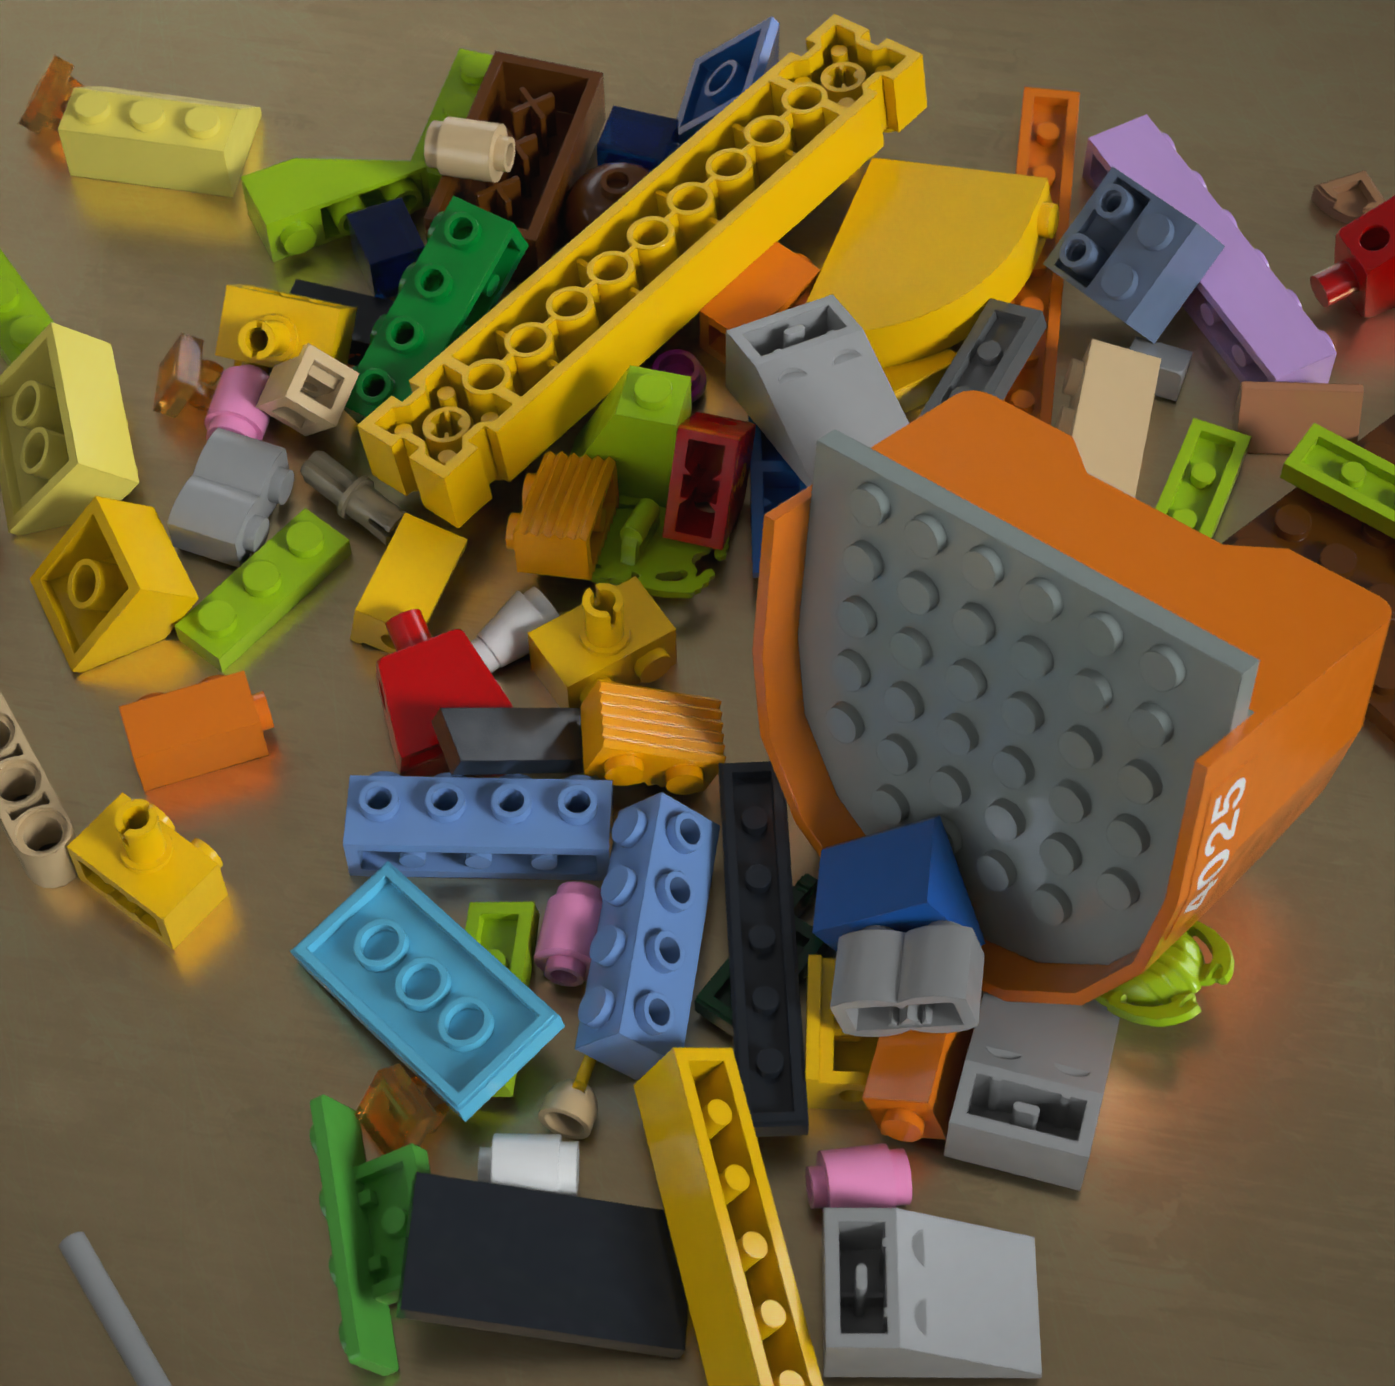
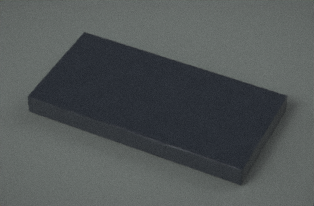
[396,1172,688,1359]

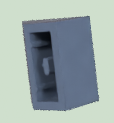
[1043,166,1225,344]

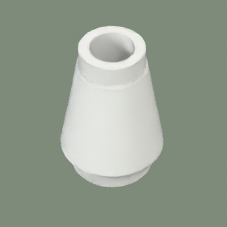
[471,586,559,673]

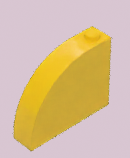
[806,157,1059,369]

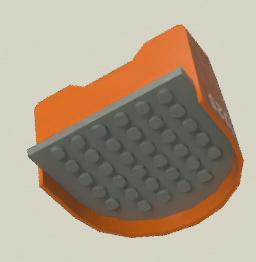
[752,390,1392,1005]

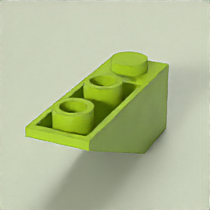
[241,158,431,262]

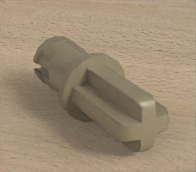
[300,451,409,546]

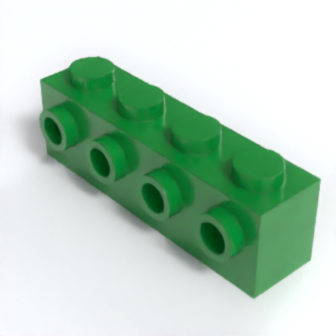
[344,196,529,423]

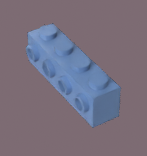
[343,771,614,881]
[575,792,720,1080]

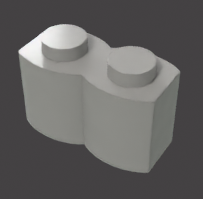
[167,427,294,567]
[830,920,985,1037]

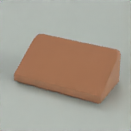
[1233,381,1364,455]

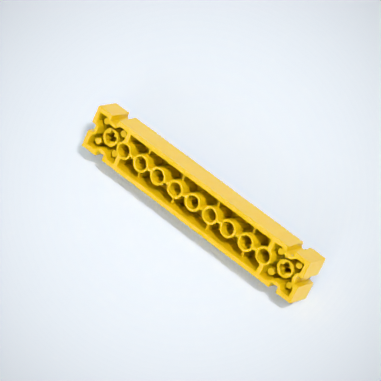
[357,14,927,529]

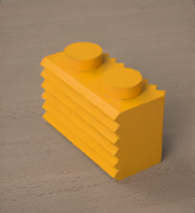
[506,450,619,580]
[580,680,726,795]

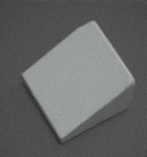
[1129,336,1193,401]

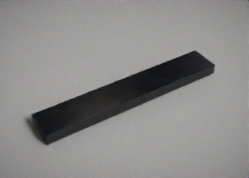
[718,761,809,1137]

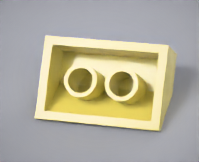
[58,86,262,197]
[0,322,139,536]

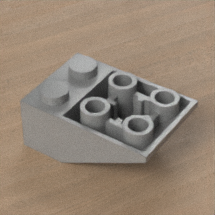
[726,294,909,487]
[944,992,1120,1191]
[821,1208,1042,1378]

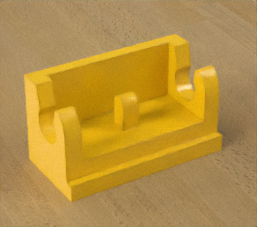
[350,513,468,654]
[805,954,879,1110]

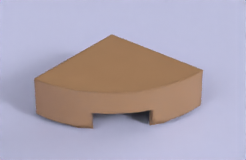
[1311,170,1385,224]

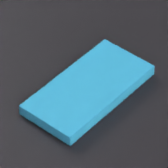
[290,861,565,1122]

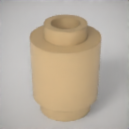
[424,116,515,183]

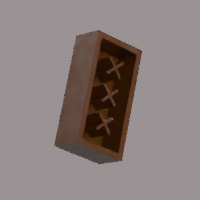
[424,51,606,283]

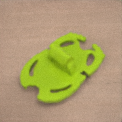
[589,495,730,599]
[1095,921,1235,1027]

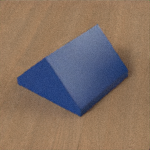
[670,16,779,147]
[812,815,985,952]

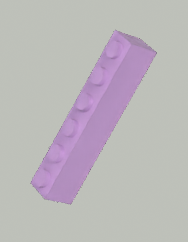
[1082,114,1337,383]

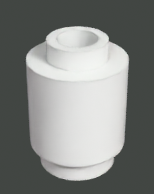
[478,1133,579,1197]

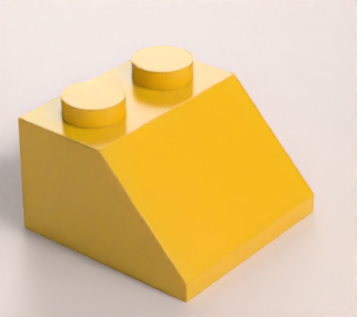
[29,496,199,673]

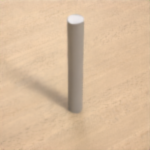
[59,1232,172,1386]

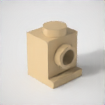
[256,343,360,436]

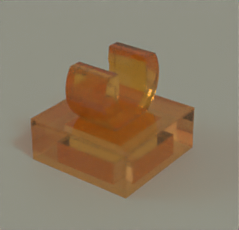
[153,333,224,418]
[355,1063,449,1155]

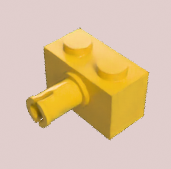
[215,284,357,374]
[527,576,677,708]
[67,792,228,950]

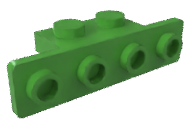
[309,1094,431,1376]

